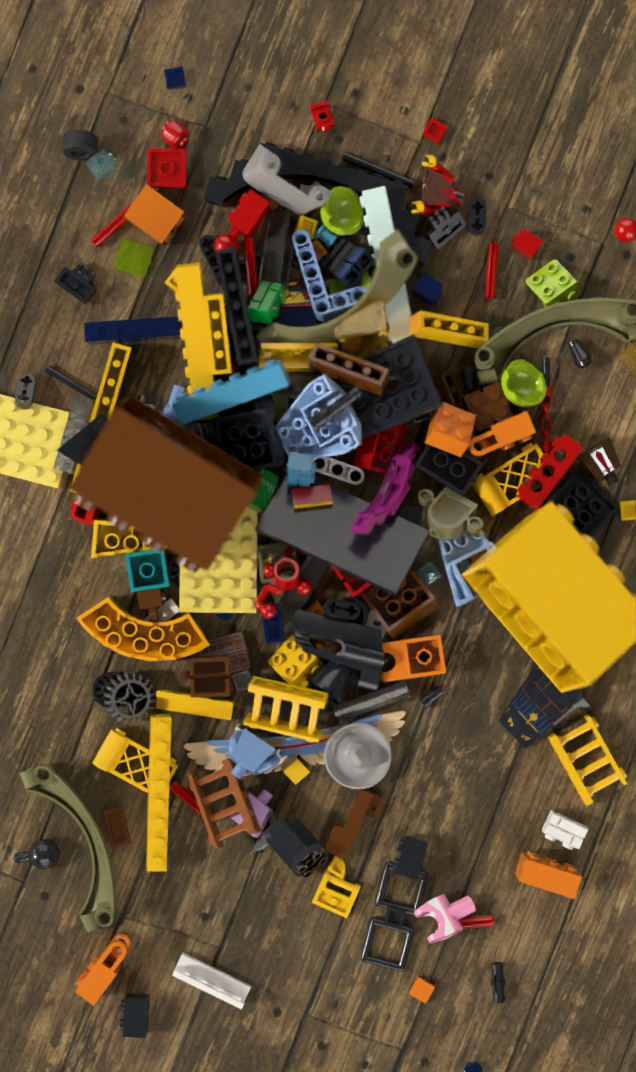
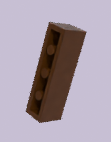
[309,343,389,396]

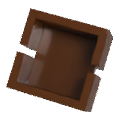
[463,381,514,433]
[190,656,230,697]

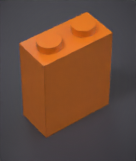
[124,184,184,244]

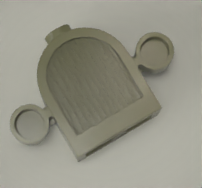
[418,487,483,540]

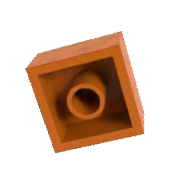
[425,402,476,457]

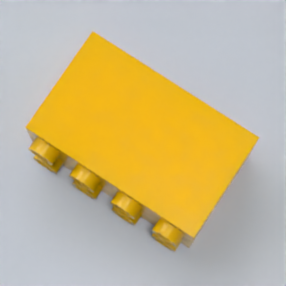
[461,502,636,693]

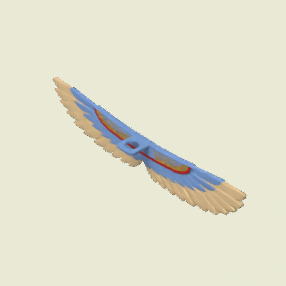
[184,710,405,776]

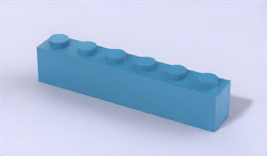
[172,359,291,426]

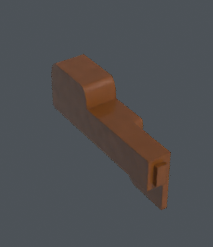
[325,788,386,859]

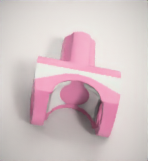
[414,894,476,943]

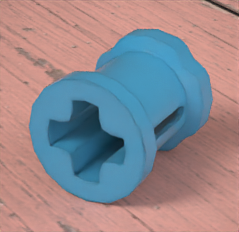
[314,224,339,249]

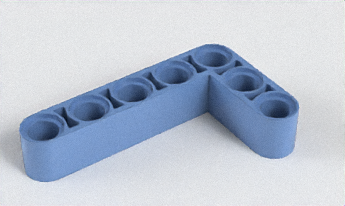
[292,230,366,322]

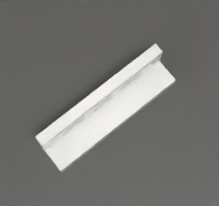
[172,953,251,1009]

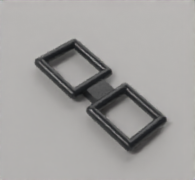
[360,862,429,972]

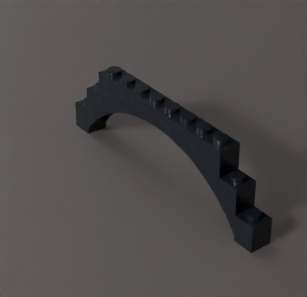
[204,142,432,266]

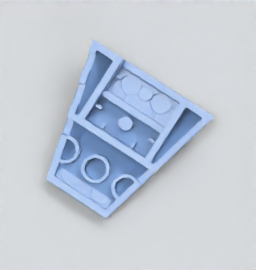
[437,529,494,607]

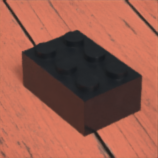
[414,444,484,496]

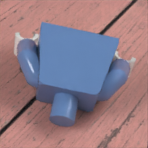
[229,724,287,779]

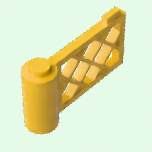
[471,443,553,517]
[92,727,178,793]

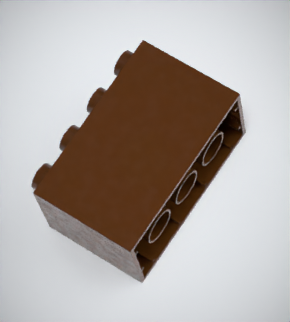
[68,394,263,573]

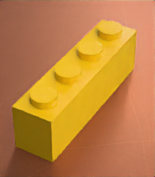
[203,293,233,375]
[409,311,489,348]

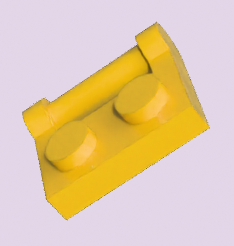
[312,870,361,918]

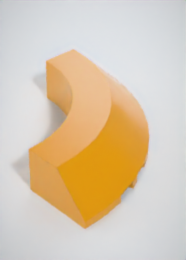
[76,596,210,661]

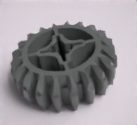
[104,672,156,724]

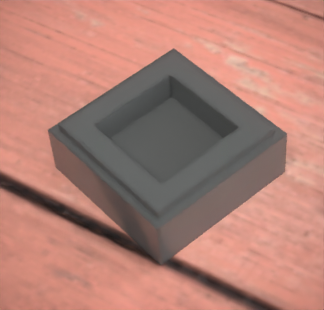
[231,669,252,693]

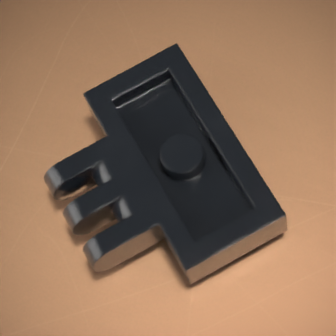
[426,206,467,249]
[54,262,97,305]

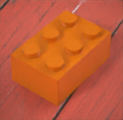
[515,851,582,899]

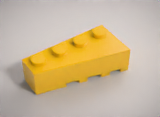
[91,517,166,558]

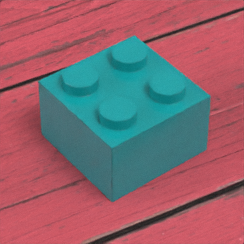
[125,550,169,592]

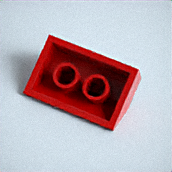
[352,422,407,475]

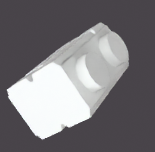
[542,810,588,850]

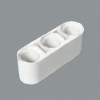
[313,457,364,485]

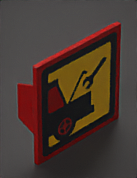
[275,277,312,309]

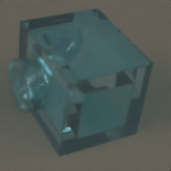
[85,149,117,182]

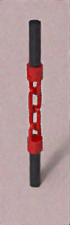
[541,357,552,477]

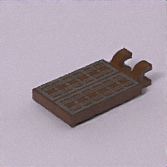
[176,631,252,680]

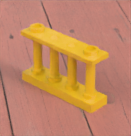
[243,676,329,742]
[547,714,627,806]

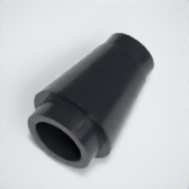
[568,339,593,369]

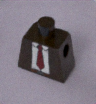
[576,437,621,486]

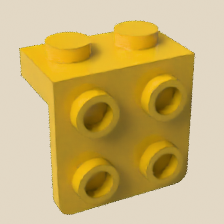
[268,635,325,688]

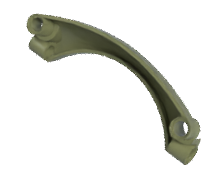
[256,229,418,352]
[474,298,636,388]
[19,764,116,932]

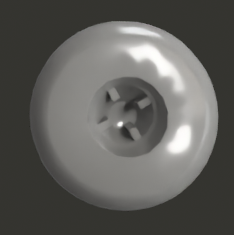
[324,723,391,789]

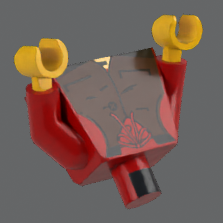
[411,155,465,217]

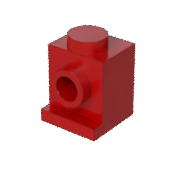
[310,100,335,133]
[70,500,101,526]

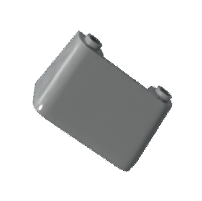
[243,144,332,216]

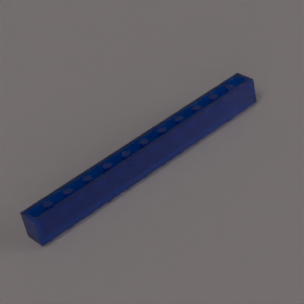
[84,307,316,345]

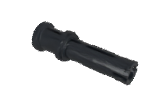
[307,386,363,432]

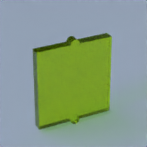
[113,239,154,278]

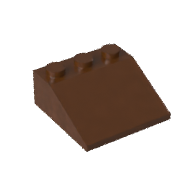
[360,567,440,640]

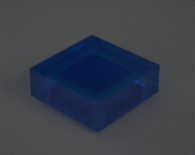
[164,66,186,90]

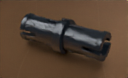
[490,962,506,1003]

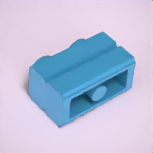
[287,452,316,488]

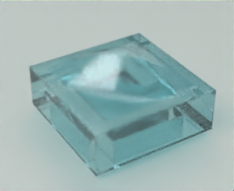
[416,561,442,588]

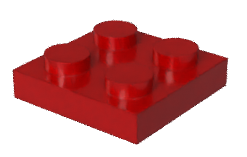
[147,148,187,189]

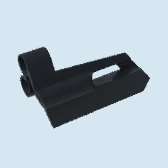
[290,610,385,691]

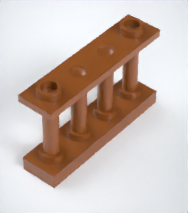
[188,758,261,849]

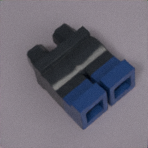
[320,238,375,289]

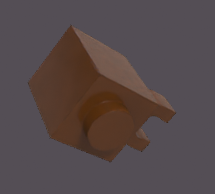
[137,588,167,621]

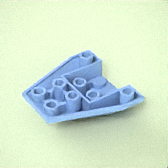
[275,374,361,459]

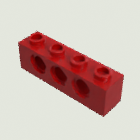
[516,434,583,510]

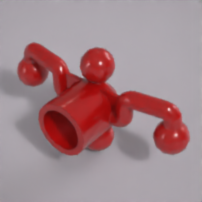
[255,546,312,619]

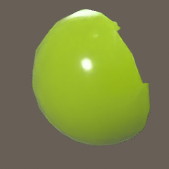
[320,186,364,236]
[501,359,547,407]

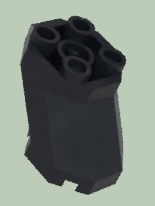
[266,815,328,878]

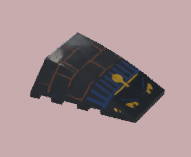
[499,664,594,749]

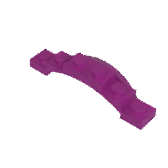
[350,443,420,534]

